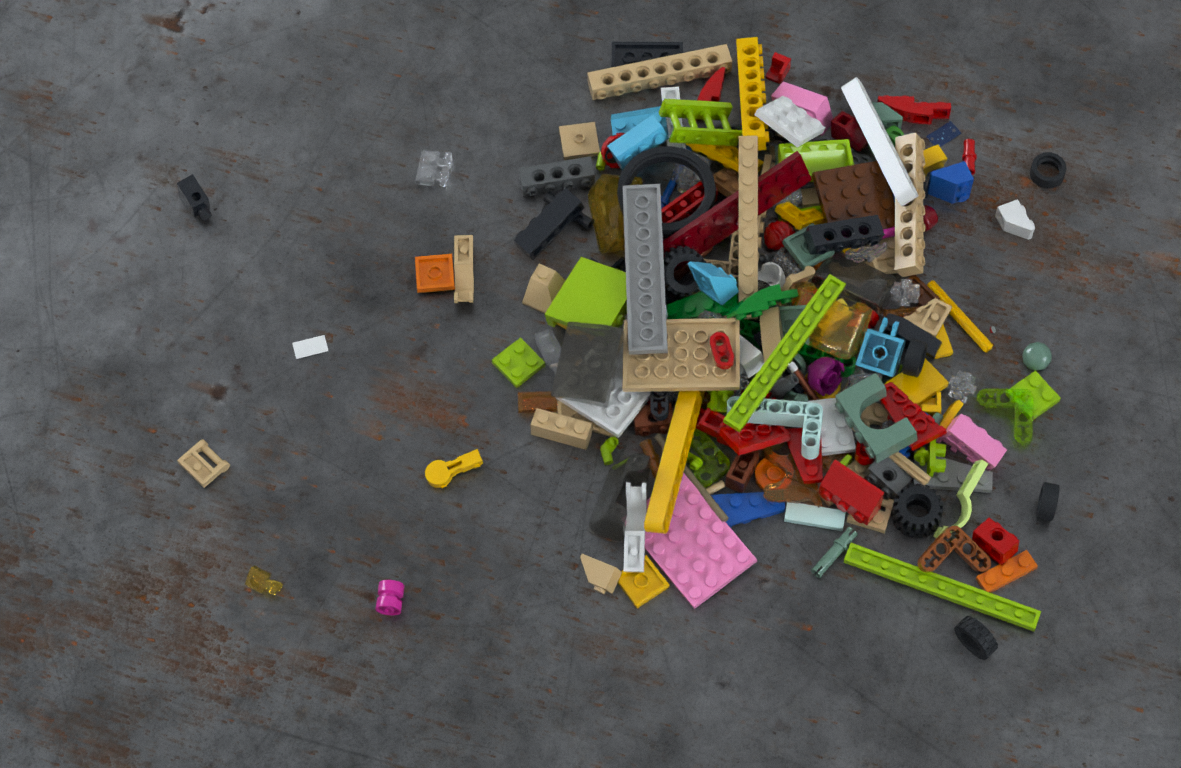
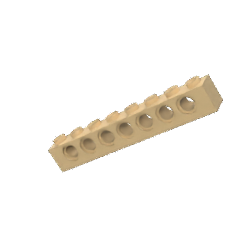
[587,44,732,100]
[895,133,925,277]

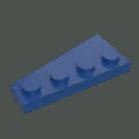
[711,491,785,528]

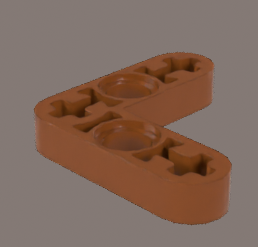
[917,525,991,572]

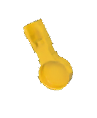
[425,449,483,489]

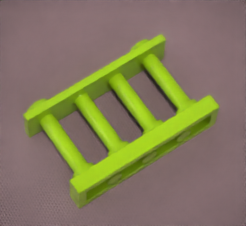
[659,99,742,146]

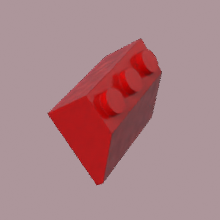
[819,459,884,525]

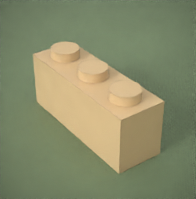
[531,408,592,450]

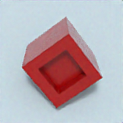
[765,52,791,84]

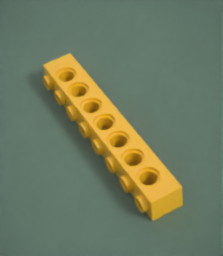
[736,37,769,151]

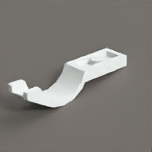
[623,482,647,573]

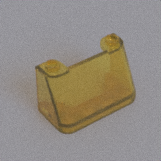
[588,174,643,253]
[791,282,873,359]

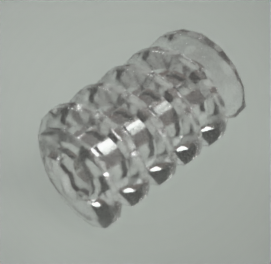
[772,246,803,278]

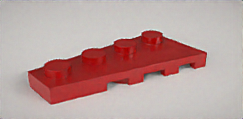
[879,382,947,451]

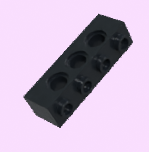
[803,215,885,255]

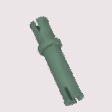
[811,527,858,578]

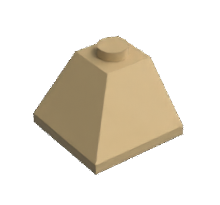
[522,264,566,314]

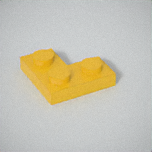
[775,202,825,230]

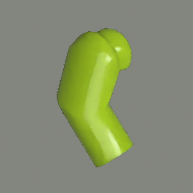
[687,452,703,470]

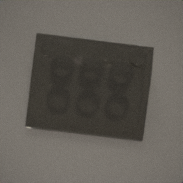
[551,322,625,408]

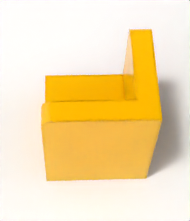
[920,392,941,417]

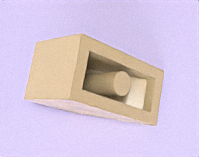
[580,554,622,594]

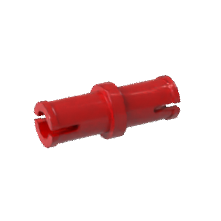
[962,139,977,175]

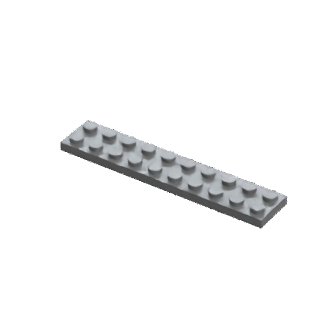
[623,184,668,355]

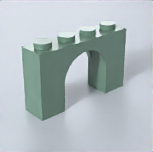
[835,373,917,463]

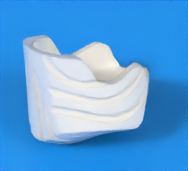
[758,262,786,290]

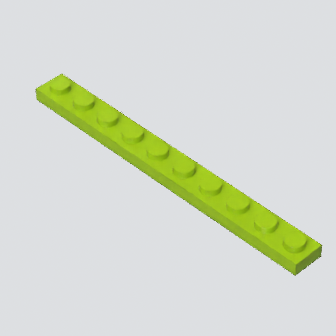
[723,274,846,433]
[843,543,1041,631]

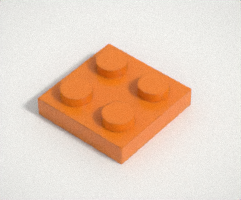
[415,254,455,293]

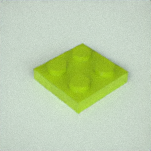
[492,337,545,388]
[1005,371,1061,422]

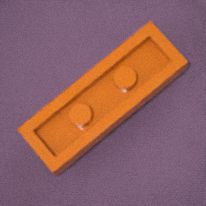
[976,550,1038,593]

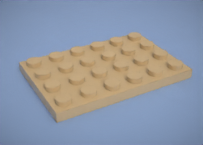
[622,318,740,392]

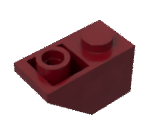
[831,111,869,152]

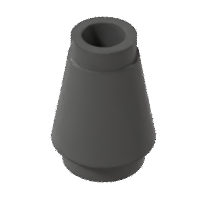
[771,373,799,398]

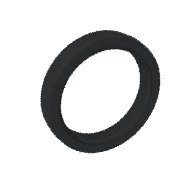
[617,146,716,239]

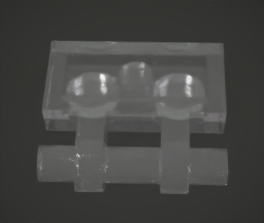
[415,150,453,187]

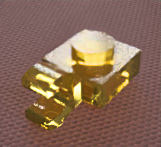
[245,565,283,595]

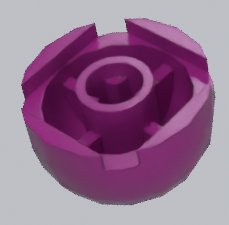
[807,357,845,396]

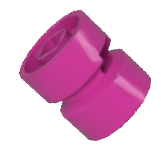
[375,580,405,616]

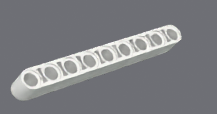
[841,77,919,207]

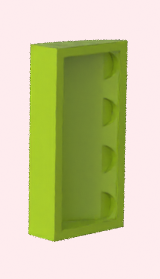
[778,139,854,182]

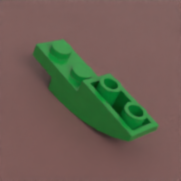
[727,284,799,321]

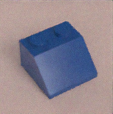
[927,161,974,204]

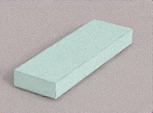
[784,501,846,531]

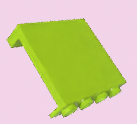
[545,257,627,346]

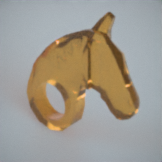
[762,446,822,508]

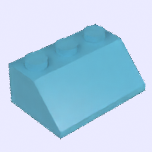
[611,106,669,136]
[607,115,669,171]

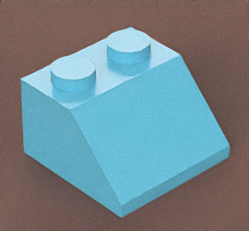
[687,261,739,305]

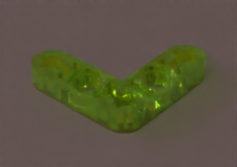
[977,389,1034,445]
[691,428,730,489]

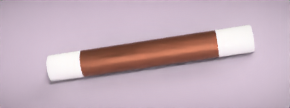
[788,360,820,401]

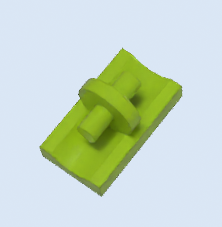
[707,390,734,414]
[914,439,946,477]

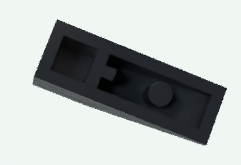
[884,313,942,358]

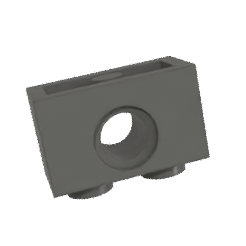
[863,457,912,499]

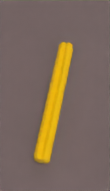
[927,280,993,353]

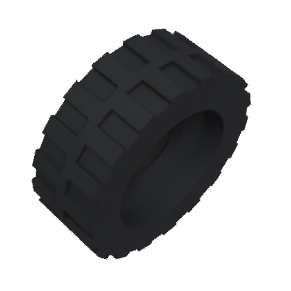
[954,615,998,660]

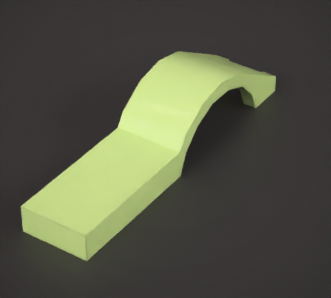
[933,460,988,539]

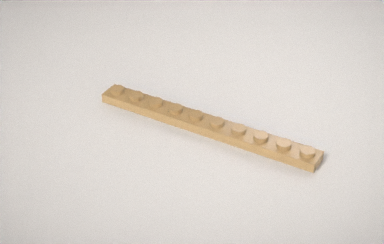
[739,136,758,319]

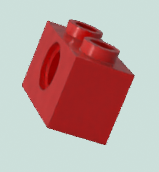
[972,517,1020,565]

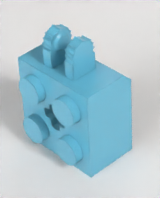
[856,317,906,377]

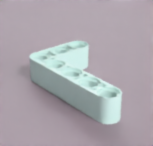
[727,396,823,460]

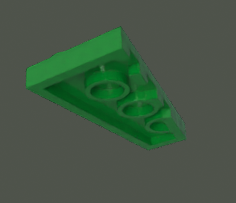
[666,278,738,319]

